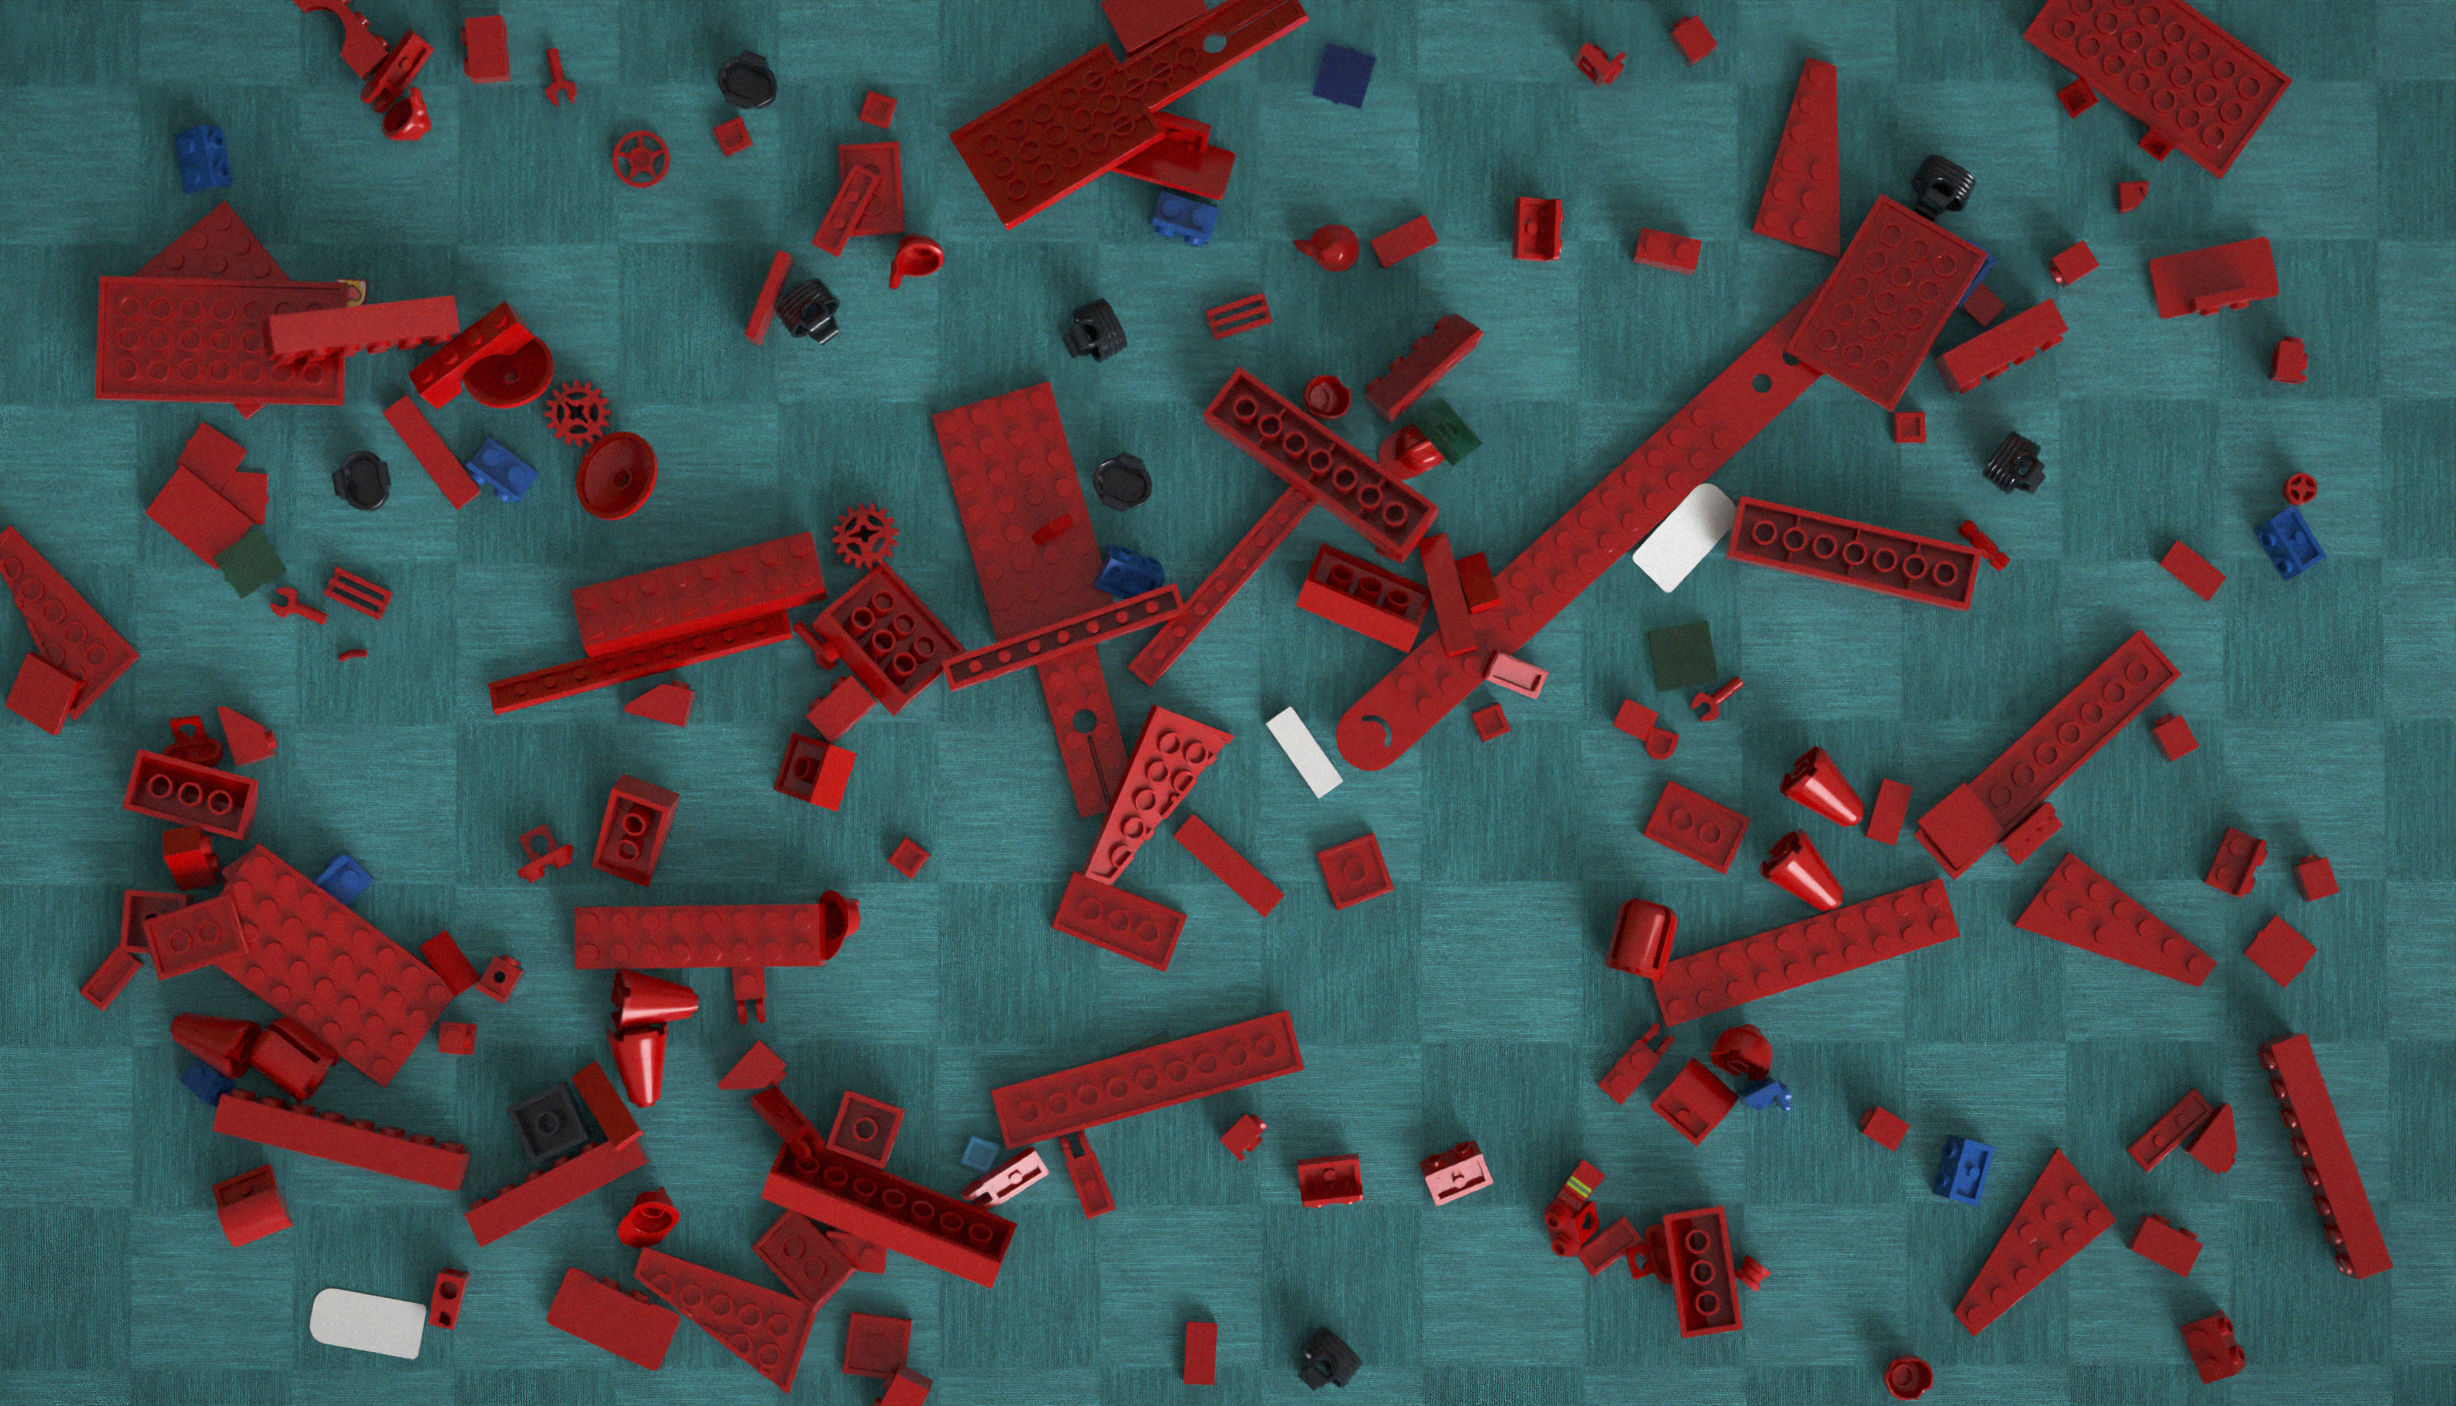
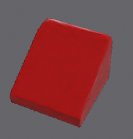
[1613,698,1659,741]

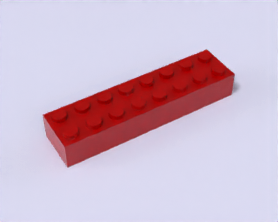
[1202,366,1438,563]
[1724,496,1982,612]
[571,531,829,658]
[575,904,826,969]
[2257,1031,2393,1280]
[212,1088,472,1191]
[761,1139,1018,1289]

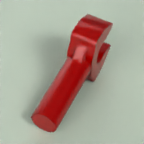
[545,48,578,107]
[270,587,329,625]
[793,621,840,671]
[1690,676,1744,722]

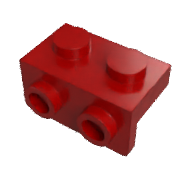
[1512,197,1563,262]
[1297,1153,1364,1208]
[2180,1309,2246,1385]

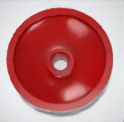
[462,335,554,408]
[576,431,658,521]

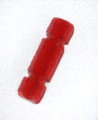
[1958,519,2010,571]

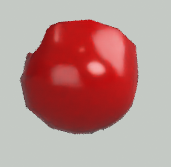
[1302,375,1351,421]
[1883,1353,1934,1400]

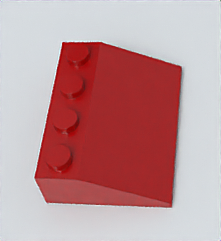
[1364,313,1484,425]
[811,561,967,716]

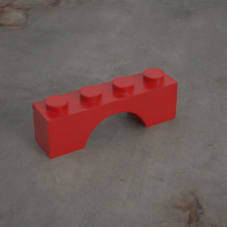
[293,0,391,82]
[408,301,535,410]

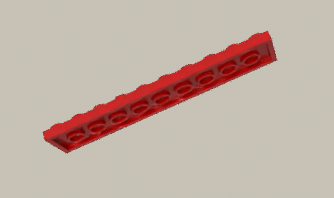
[1912,629,2182,880]
[1650,877,1960,1027]
[991,1010,1305,1150]

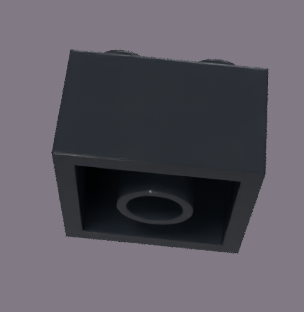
[506,1081,593,1165]

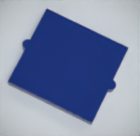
[1313,44,1376,109]

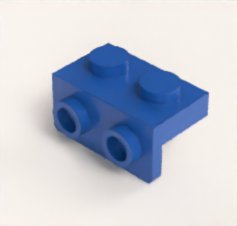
[174,125,232,194]

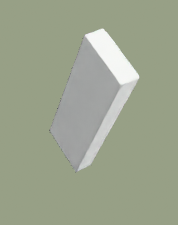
[1266,706,1343,799]

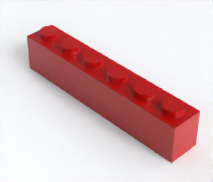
[464,1138,650,1247]

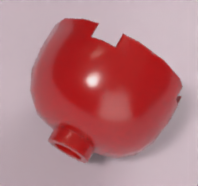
[1709,1024,1773,1081]

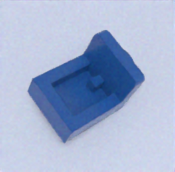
[180,1057,236,1107]

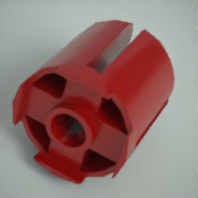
[1604,897,1678,981]
[250,1016,341,1105]

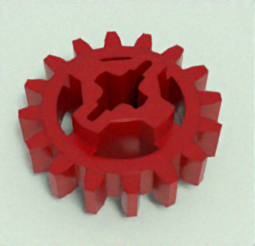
[544,380,613,448]
[832,503,899,570]

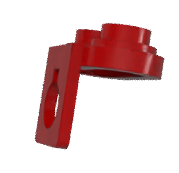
[161,715,224,767]
[516,824,574,884]
[1544,1200,1600,1257]
[1625,1223,1673,1284]

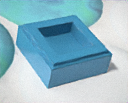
[960,1134,1000,1174]

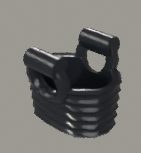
[717,49,777,110]
[1911,154,1976,223]
[776,278,840,346]
[1062,298,1128,362]
[1982,431,2046,495]
[331,451,391,511]
[1093,452,1153,513]
[1297,1326,1363,1391]

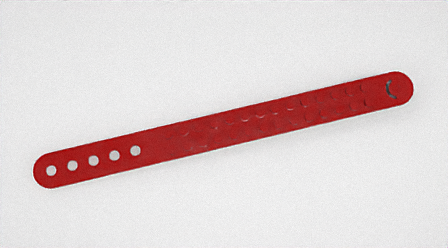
[1336,276,1830,771]

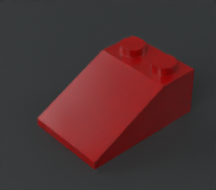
[591,774,681,887]

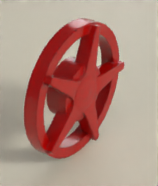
[613,130,670,188]

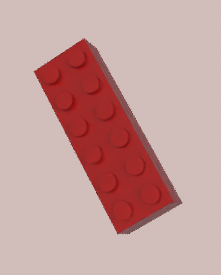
[261,295,460,365]

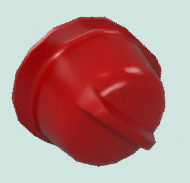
[1378,420,1449,480]
[818,890,860,960]
[617,1186,680,1248]

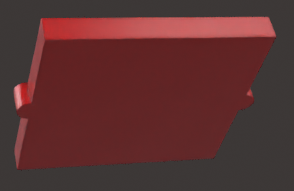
[175,421,248,493]
[220,472,270,525]
[2243,915,2317,988]

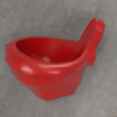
[381,87,432,141]
[1292,224,1360,272]
[889,233,945,289]

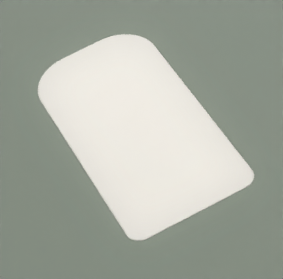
[1633,484,1736,592]
[310,1288,426,1359]

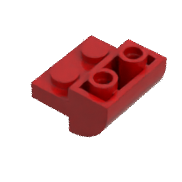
[1650,1056,1739,1147]
[212,1164,293,1248]

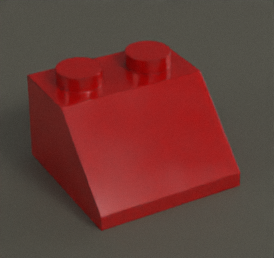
[773,732,857,812]

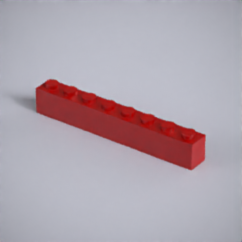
[941,583,1186,692]

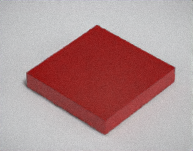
[5,652,82,736]
[1916,782,2004,869]
[1316,832,1395,911]
[842,1311,913,1379]

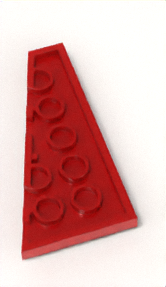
[1752,57,1840,260]
[0,525,141,721]
[1081,704,1235,886]
[2013,852,2217,987]
[1953,1148,2117,1337]
[633,1246,817,1395]

